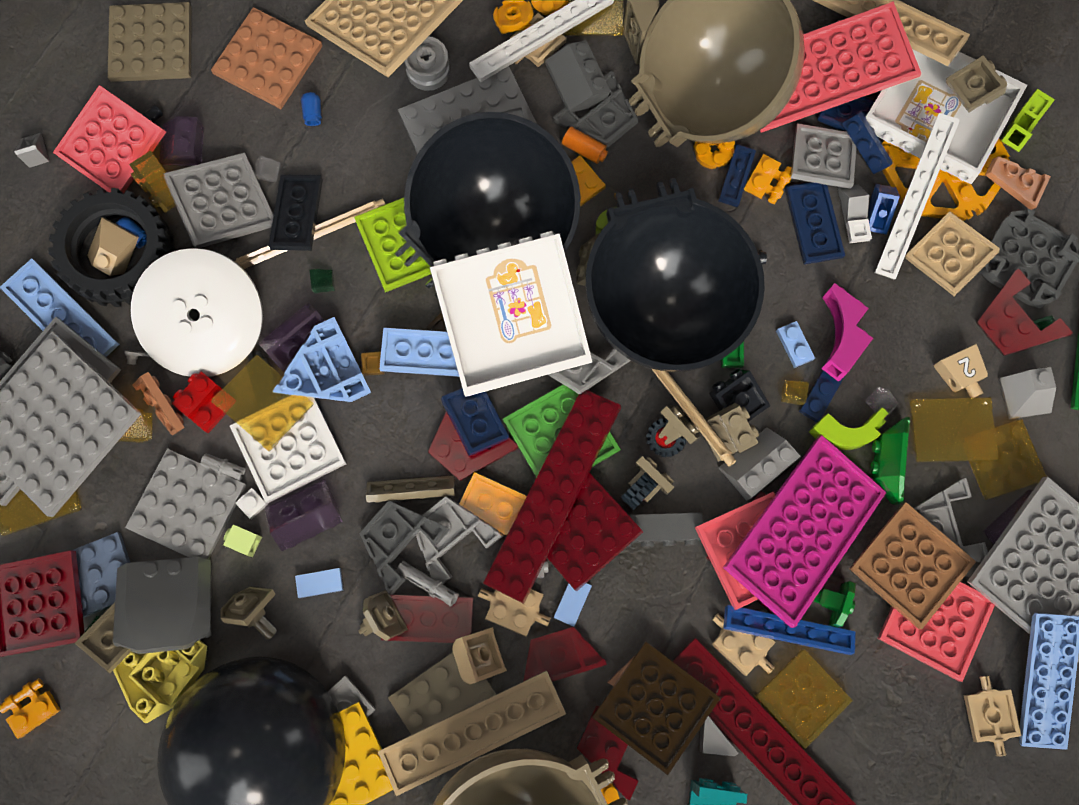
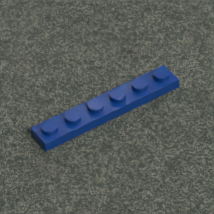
[723,605,856,655]

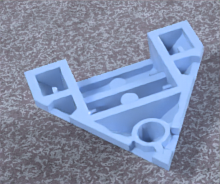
[272,317,371,402]

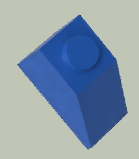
[867,184,900,234]

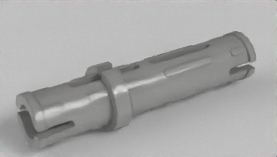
[397,561,458,607]

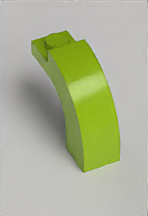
[1000,89,1055,152]
[809,407,889,450]

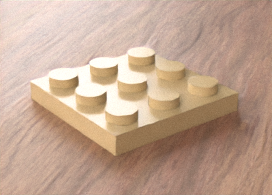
[905,212,1000,296]

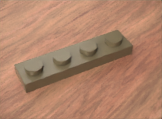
[366,475,455,502]

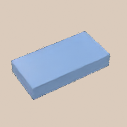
[295,568,344,598]
[554,583,592,627]

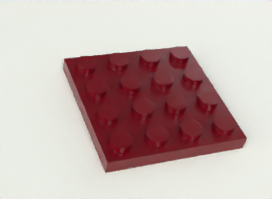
[547,473,643,592]
[0,550,85,657]

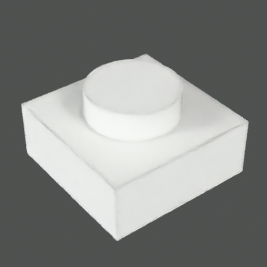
[846,219,872,243]
[235,488,268,520]

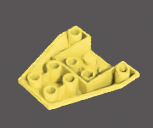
[113,640,207,723]

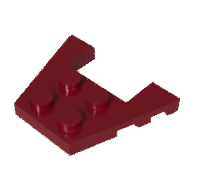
[977,269,1073,356]
[428,411,518,482]
[577,705,638,800]

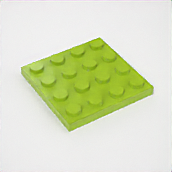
[354,198,431,293]

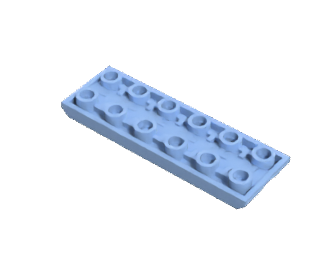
[1019,612,1079,749]

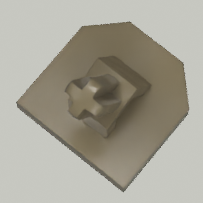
[220,587,277,639]
[358,590,408,641]

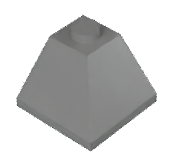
[999,367,1056,420]

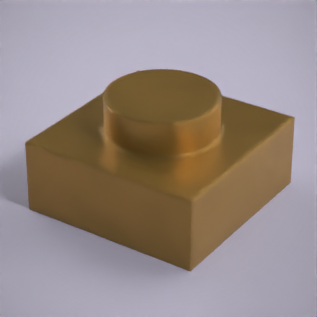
[361,352,385,376]

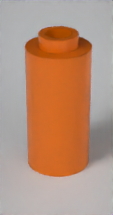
[562,126,608,164]

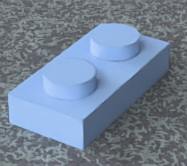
[776,321,815,368]

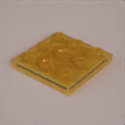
[960,419,1047,500]
[756,649,853,749]

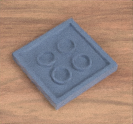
[74,532,131,618]

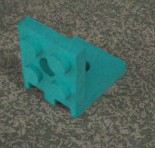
[688,778,747,805]

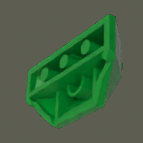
[870,417,910,505]

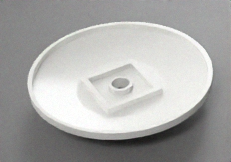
[131,248,263,377]

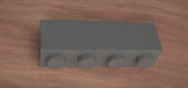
[626,513,703,548]

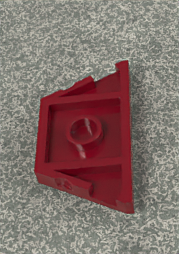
[523,627,607,682]

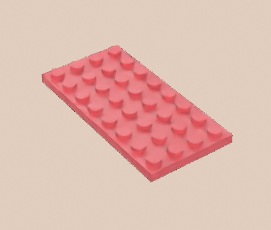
[760,1,921,133]

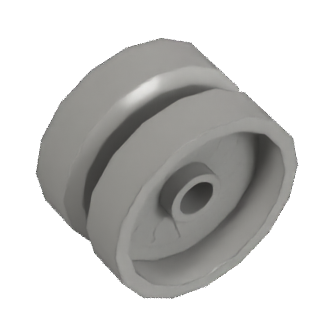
[404,36,450,91]

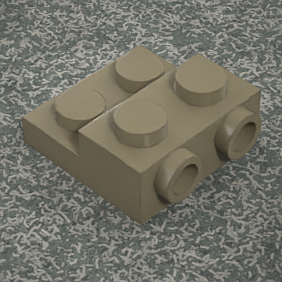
[946,55,1007,113]
[705,403,759,462]

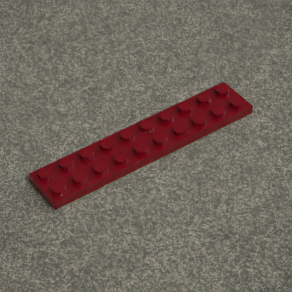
[483,390,621,604]
[672,638,856,805]

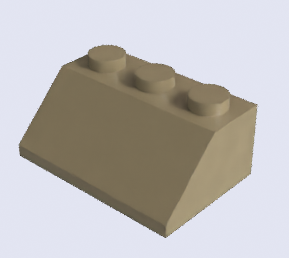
[623,0,660,65]

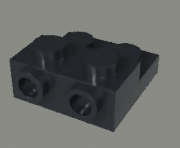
[709,369,770,422]

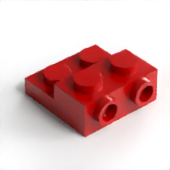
[172,371,237,433]

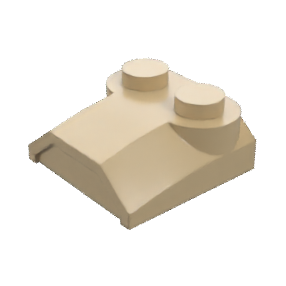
[453,627,507,684]

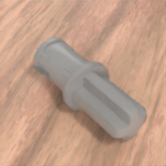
[200,453,246,481]

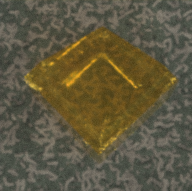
[781,381,809,405]

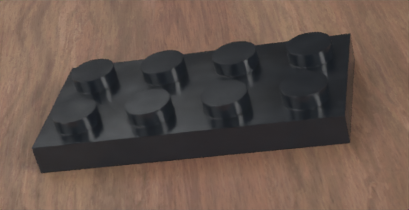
[268,175,323,251]

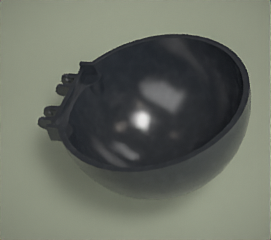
[394,112,580,298]
[586,178,765,372]
[157,657,345,805]

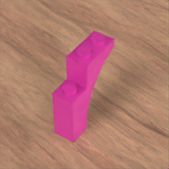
[822,283,873,382]

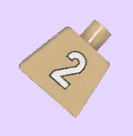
[933,344,988,399]

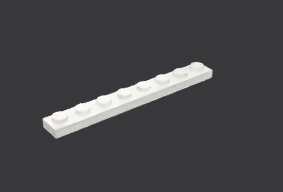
[469,0,614,82]
[875,113,960,280]

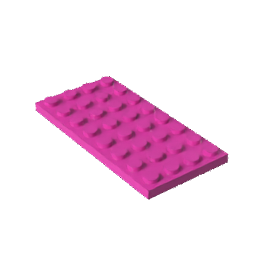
[723,435,886,628]

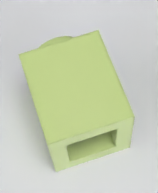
[223,525,262,557]

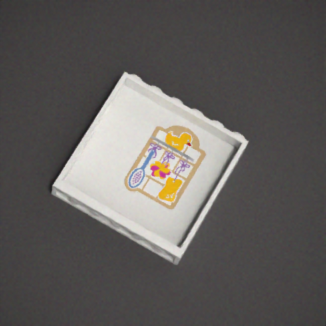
[866,49,1027,184]
[430,231,592,397]

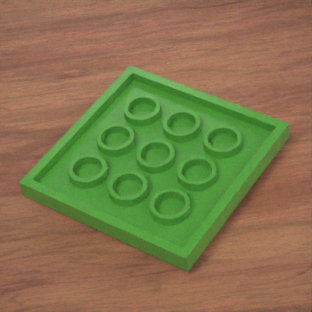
[502,385,621,478]

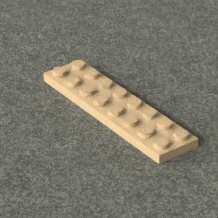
[813,0,970,66]
[378,671,566,796]

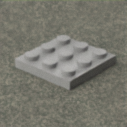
[791,123,856,189]

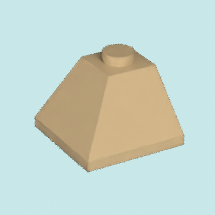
[87,217,139,276]

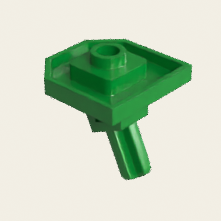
[813,581,856,627]

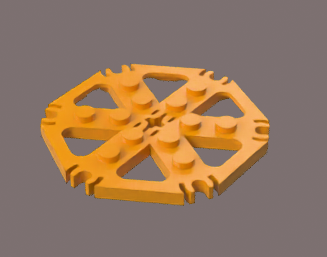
[882,138,1010,221]

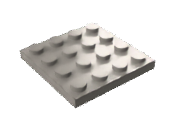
[164,153,273,249]
[125,449,247,559]

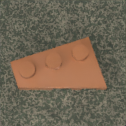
[985,156,1051,210]
[132,372,185,436]

